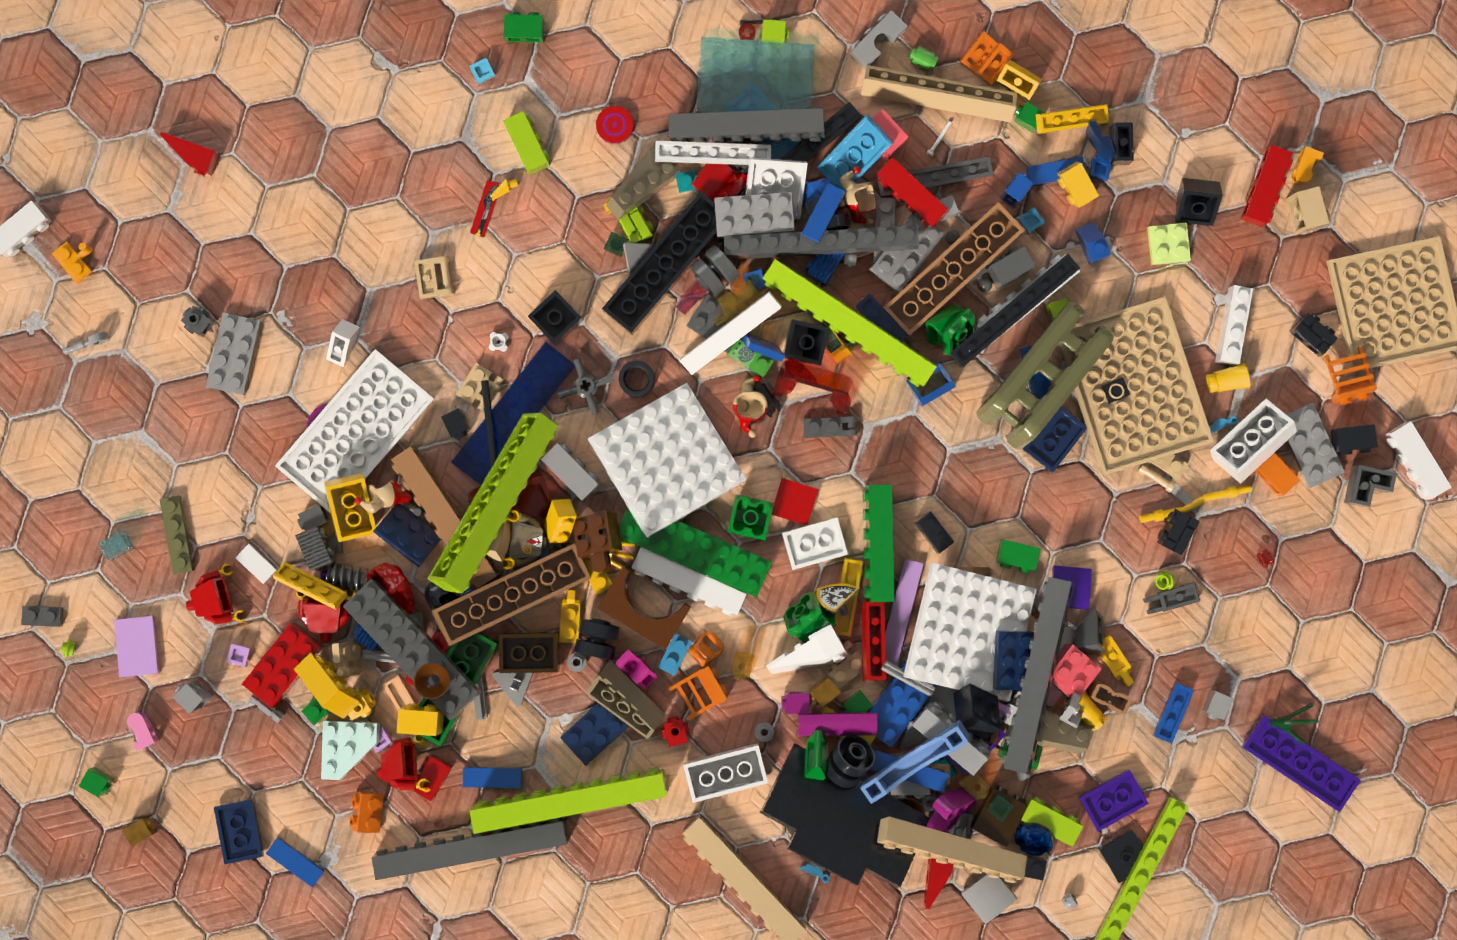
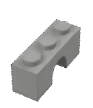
[850,10,908,70]

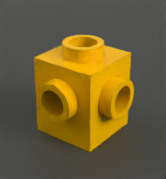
[348,688,376,720]

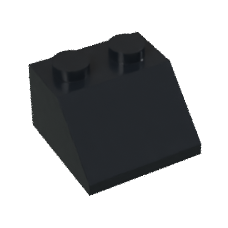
[1175,178,1223,226]
[783,319,830,366]

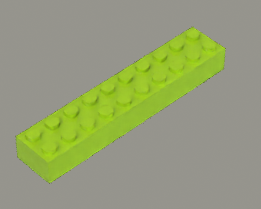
[762,259,937,387]
[427,413,558,593]
[469,767,668,834]

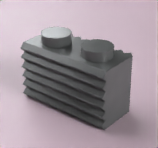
[295,526,336,571]

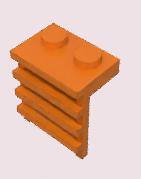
[1324,346,1377,405]
[669,665,729,721]

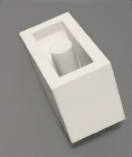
[326,319,360,367]

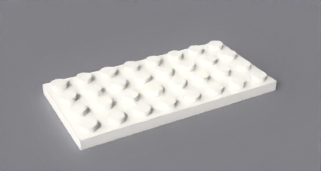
[275,349,434,513]

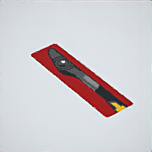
[470,180,499,237]

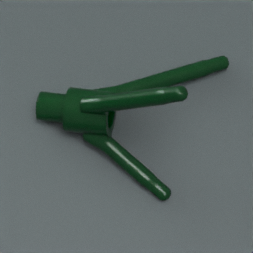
[1269,703,1318,745]

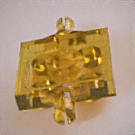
[713,280,773,327]

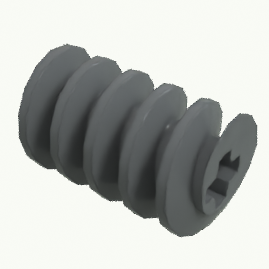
[326,562,369,591]

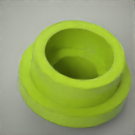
[1155,571,1175,591]
[61,638,76,658]

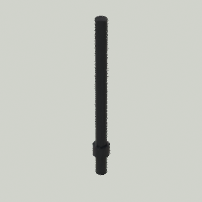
[481,380,497,468]

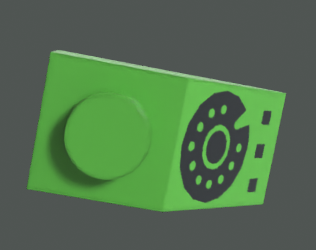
[727,339,774,377]

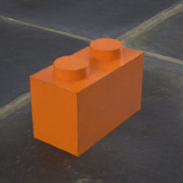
[1255,453,1300,496]

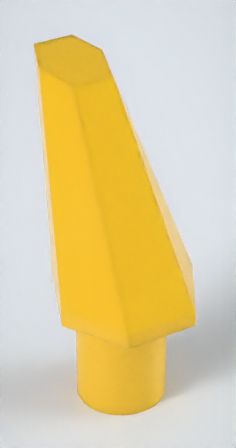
[491,178,518,201]

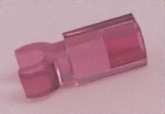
[675,283,707,315]

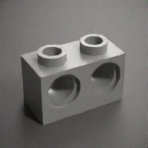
[173,681,213,714]

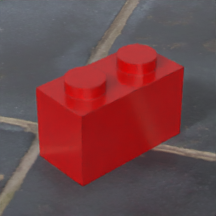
[412,754,453,801]

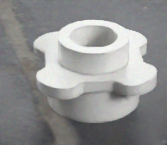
[489,332,509,352]

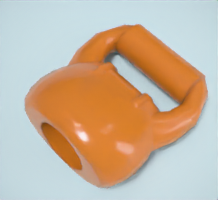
[688,631,724,667]

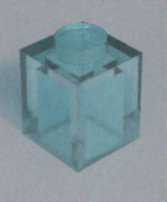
[99,532,134,560]

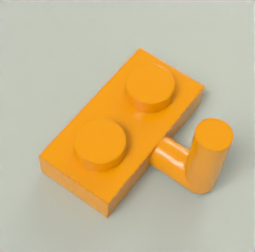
[52,241,93,284]

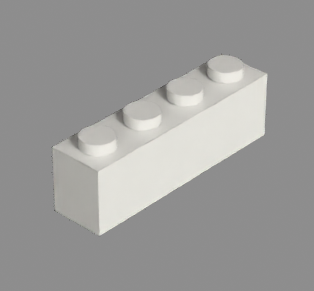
[1215,285,1253,366]
[1385,421,1451,500]

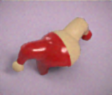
[840,166,876,226]
[733,375,767,438]
[355,480,412,514]

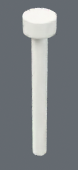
[926,121,952,157]

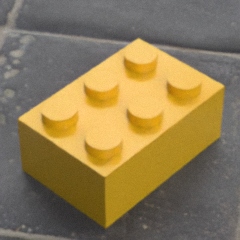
[324,473,376,542]
[294,653,360,719]

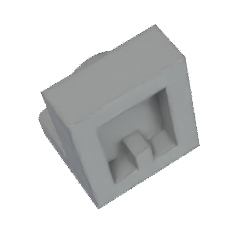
[1059,693,1083,728]

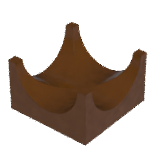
[597,566,691,649]

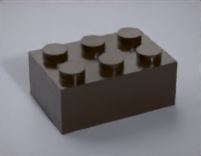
[499,632,560,673]

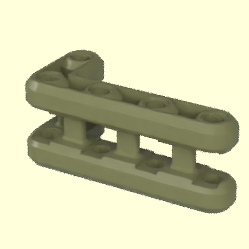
[976,302,1114,449]

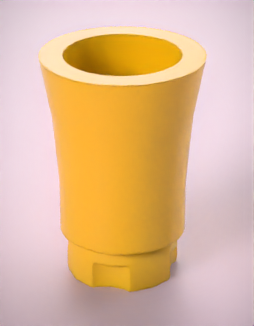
[1206,362,1250,393]
[1064,691,1107,731]

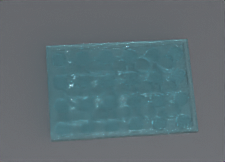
[696,37,815,113]

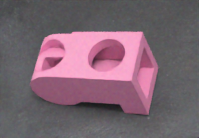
[127,712,159,751]

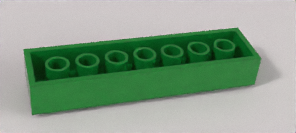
[619,507,772,598]

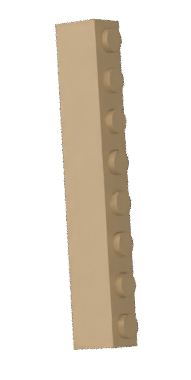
[861,65,1017,122]
[682,815,806,940]
[877,817,1027,883]

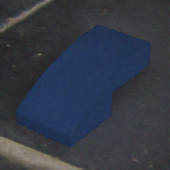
[1086,121,1115,162]

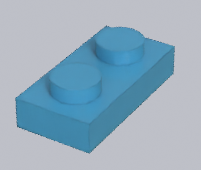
[658,633,693,676]

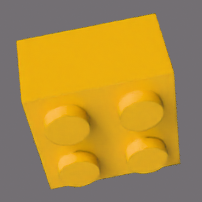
[396,703,444,736]

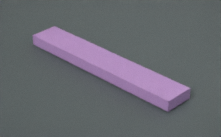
[885,559,923,666]

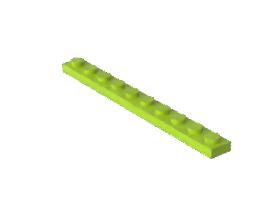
[1094,796,1189,940]

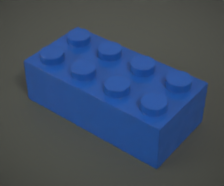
[867,661,938,748]

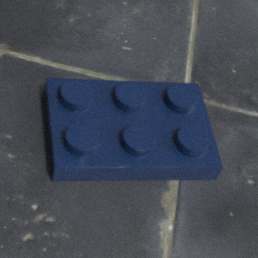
[1022,407,1087,473]
[373,503,441,568]
[993,631,1034,690]
[560,703,629,766]
[214,799,264,865]

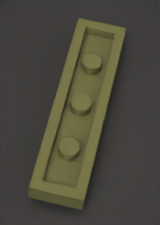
[159,496,194,575]

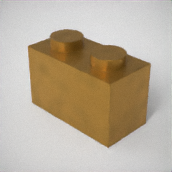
[809,675,841,707]

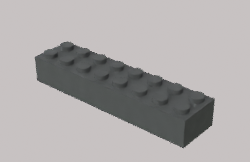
[669,108,825,144]
[343,579,482,720]

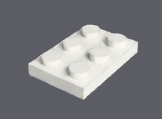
[782,517,848,570]

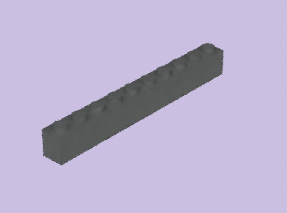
[724,225,919,260]
[1002,577,1075,775]
[371,818,568,880]

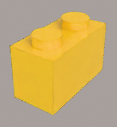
[997,60,1043,100]
[1057,162,1099,208]
[544,499,577,543]

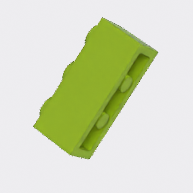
[503,111,550,175]
[1021,796,1083,847]

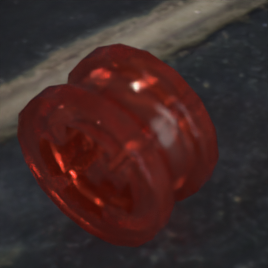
[739,23,756,42]
[1256,549,1274,569]

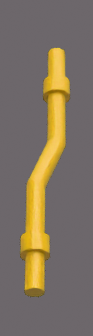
[1139,484,1252,523]

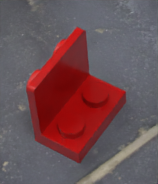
[692,163,747,203]

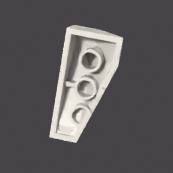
[766,624,848,674]

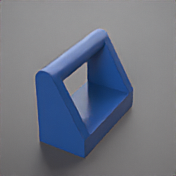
[906,362,956,407]

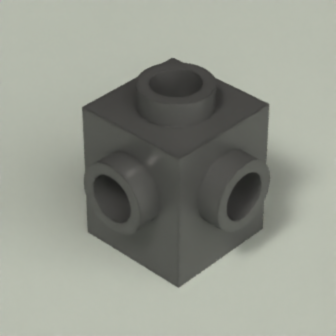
[181,306,216,337]

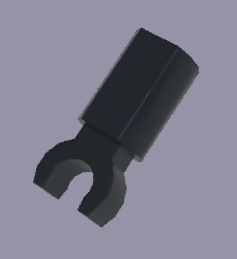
[754,383,781,418]

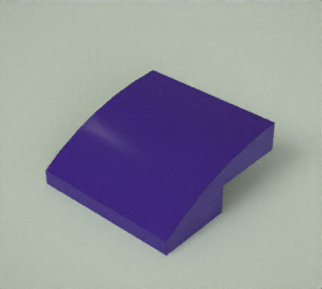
[1052,565,1092,610]

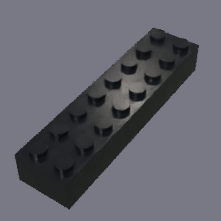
[602,191,717,336]

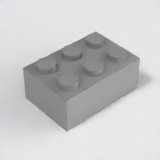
[541,443,601,502]

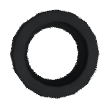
[618,360,655,398]

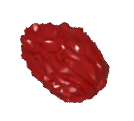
[366,563,415,615]

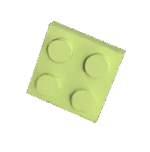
[1147,223,1191,265]

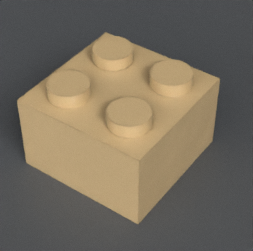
[1286,186,1330,235]

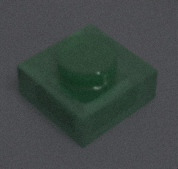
[604,232,629,257]
[986,794,1014,822]

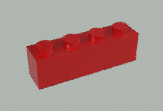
[1240,145,1293,227]
[877,157,949,228]
[861,602,886,681]

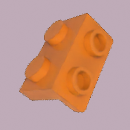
[349,791,384,833]

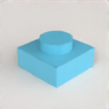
[469,58,495,85]

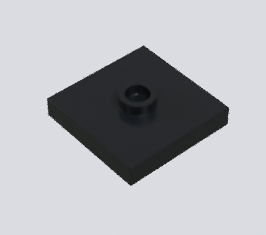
[1099,829,1143,883]

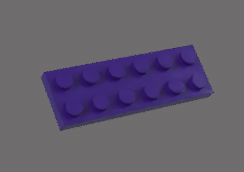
[1241,715,1361,812]

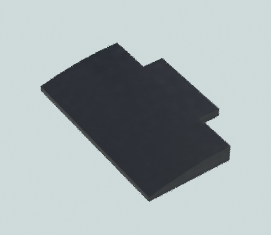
[759,743,930,888]

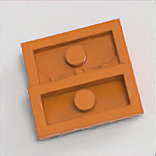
[959,31,1014,85]

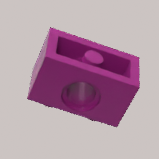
[781,691,810,714]

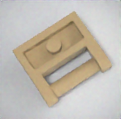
[414,256,455,299]
[1137,454,1188,493]

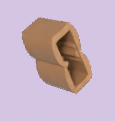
[1087,682,1132,714]

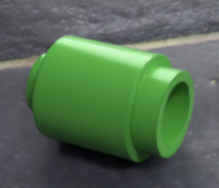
[909,45,939,71]

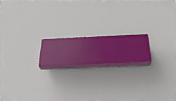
[798,712,877,737]

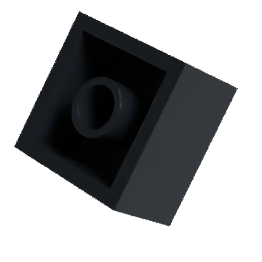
[528,290,583,346]
[953,683,1001,739]

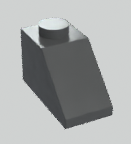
[1073,609,1105,655]

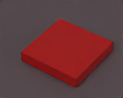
[771,478,818,526]

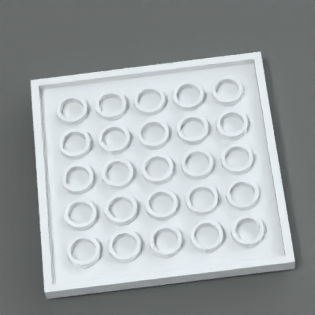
[588,383,746,538]
[903,562,1036,701]

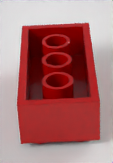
[242,622,325,708]

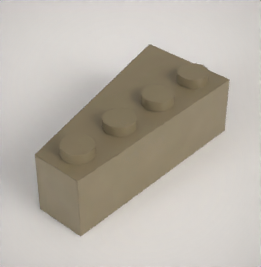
[606,143,680,221]
[585,660,665,739]
[1004,706,1094,754]

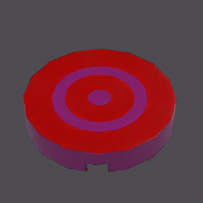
[596,106,634,145]

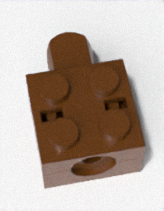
[573,511,623,573]

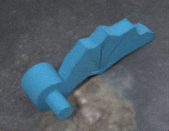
[1210,416,1238,434]
[800,864,830,883]

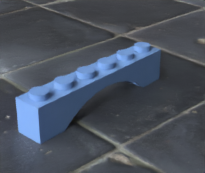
[860,720,971,804]

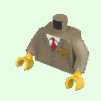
[502,509,554,569]

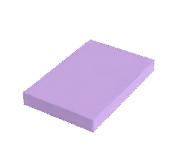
[114,616,160,677]

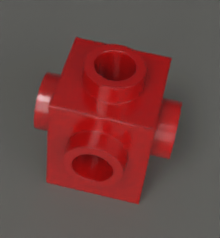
[661,716,690,747]

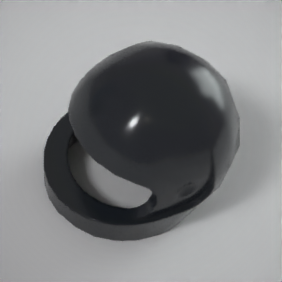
[424,581,460,610]

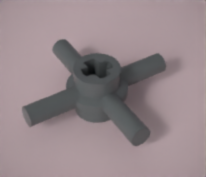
[558,358,615,415]

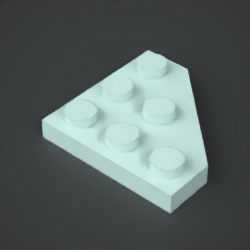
[321,720,380,780]

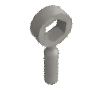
[62,332,109,355]

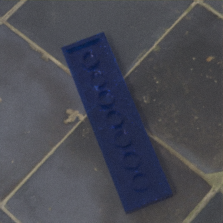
[451,342,575,485]

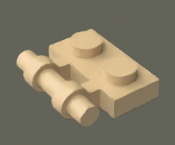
[456,363,503,412]
[332,640,363,678]
[820,640,862,689]

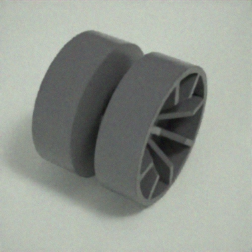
[689,245,740,297]

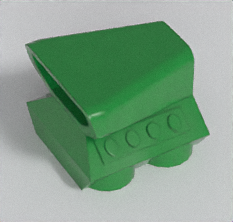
[926,303,976,356]
[728,495,774,540]
[783,591,836,644]

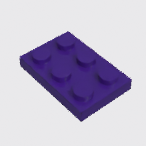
[1078,769,1148,832]

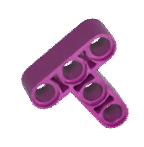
[927,787,977,833]

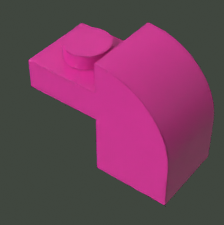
[615,649,658,690]

